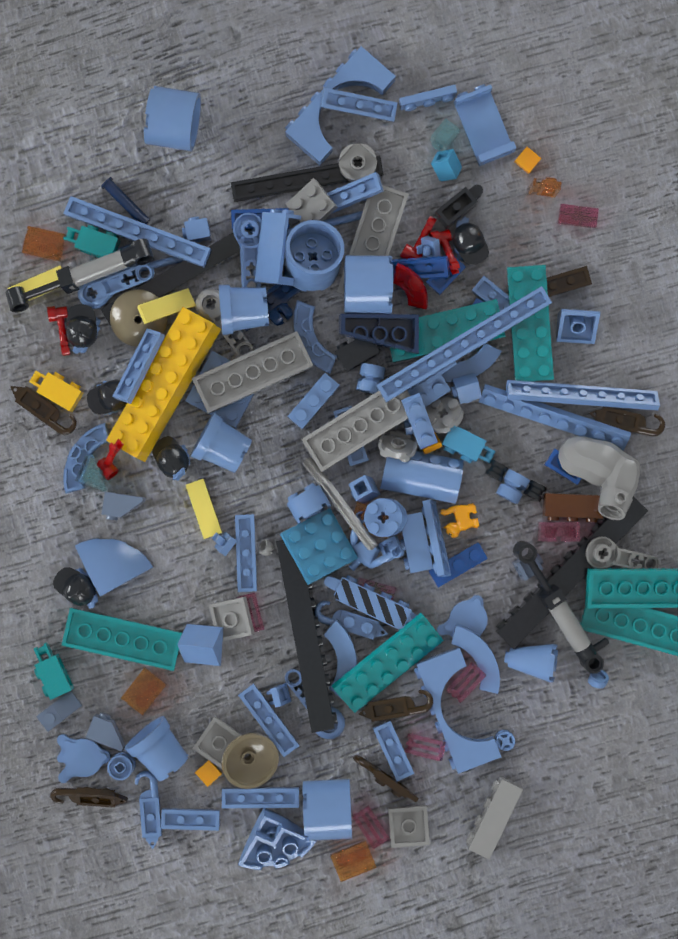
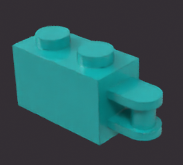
[63,225,121,258]
[34,642,74,700]

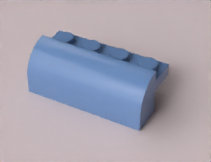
[380,451,464,504]

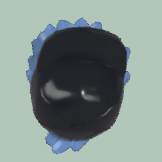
[452,216,489,265]
[66,304,100,354]
[87,379,127,415]
[152,436,190,481]
[53,567,98,608]

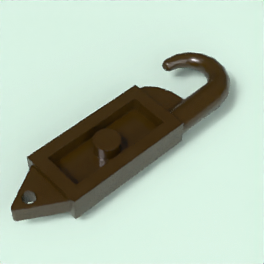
[11,386,77,435]
[589,406,665,436]
[359,690,433,722]
[353,755,419,802]
[50,787,128,808]

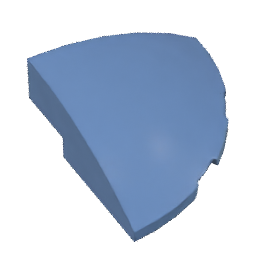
[75,538,153,596]
[238,808,316,870]

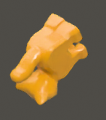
[440,503,479,538]

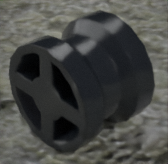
[485,459,509,482]
[523,480,547,502]

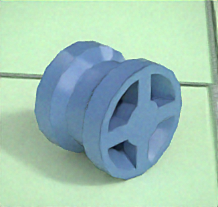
[495,730,515,751]

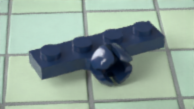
[244,284,302,332]

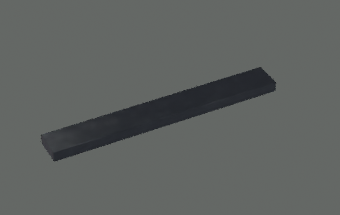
[230,156,384,202]
[101,233,240,326]

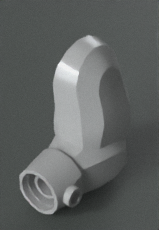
[558,436,640,520]

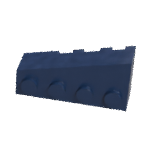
[339,314,419,354]

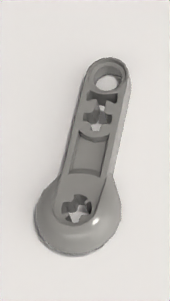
[195,289,254,357]
[586,537,660,569]

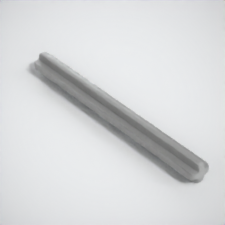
[303,457,377,550]

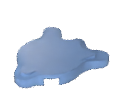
[437,595,488,638]
[57,734,111,783]

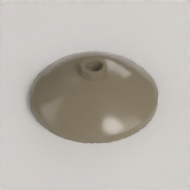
[110,289,168,347]
[222,733,279,789]

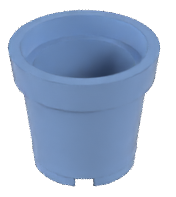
[219,285,269,335]
[190,413,252,473]
[124,716,188,781]

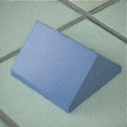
[556,309,600,344]
[177,624,224,666]

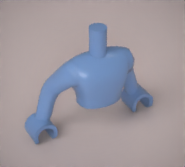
[349,511,404,571]

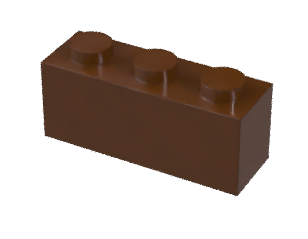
[543,493,603,522]

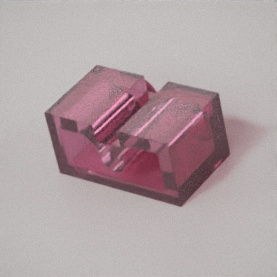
[538,522,580,542]

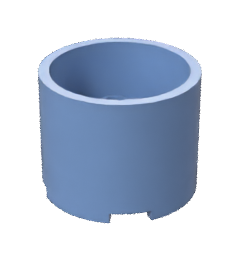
[144,86,201,152]
[283,220,344,292]
[344,255,393,314]
[303,779,352,841]

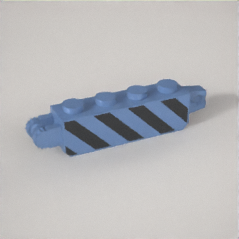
[324,575,417,629]

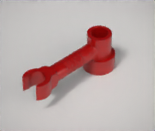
[400,216,437,259]
[429,229,460,275]
[47,306,70,356]
[96,439,124,480]

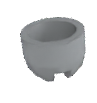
[258,539,275,556]

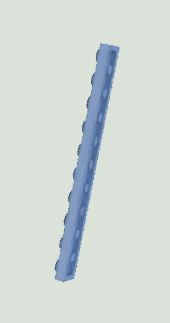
[376,286,552,402]

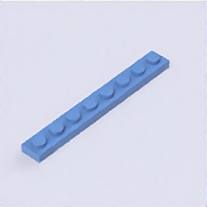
[63,196,211,267]
[506,380,660,410]
[479,384,631,451]

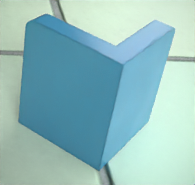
[431,149,462,181]

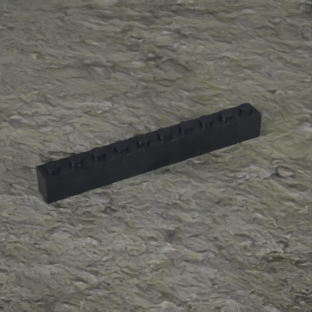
[495,496,648,649]
[276,540,338,733]

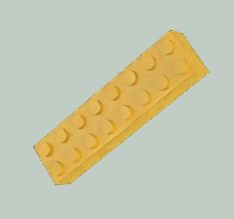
[106,307,221,462]

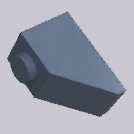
[101,492,145,521]
[512,554,544,581]
[36,691,82,732]
[86,712,126,751]

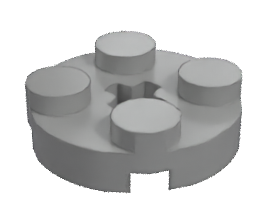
[339,143,377,182]
[426,397,464,433]
[378,431,418,462]

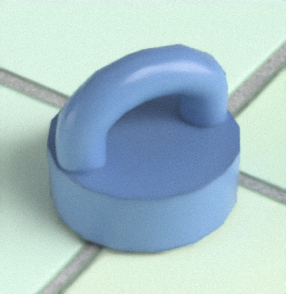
[588,670,609,689]

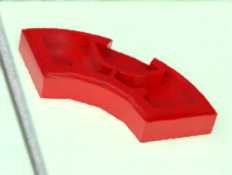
[393,263,428,310]

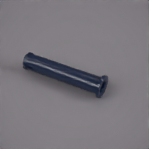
[101,177,151,224]

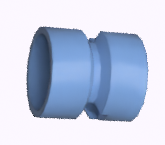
[356,363,386,394]
[496,469,530,504]
[107,751,136,781]

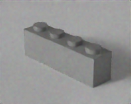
[466,776,523,860]

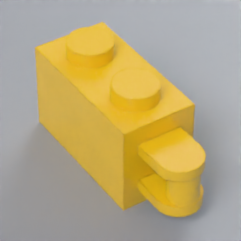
[29,370,84,413]

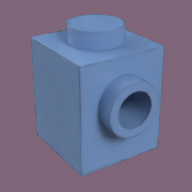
[182,217,212,243]
[451,373,482,404]
[349,475,381,504]

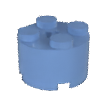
[287,483,331,524]
[364,498,407,537]

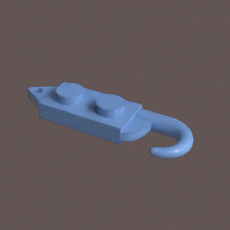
[314,601,388,640]
[135,771,162,849]

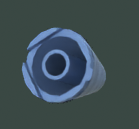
[504,644,558,683]

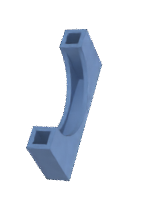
[285,46,396,166]
[414,647,501,774]

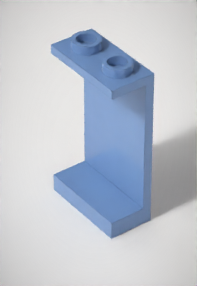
[454,84,516,166]
[255,209,301,286]

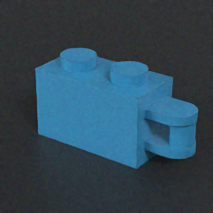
[441,426,496,464]

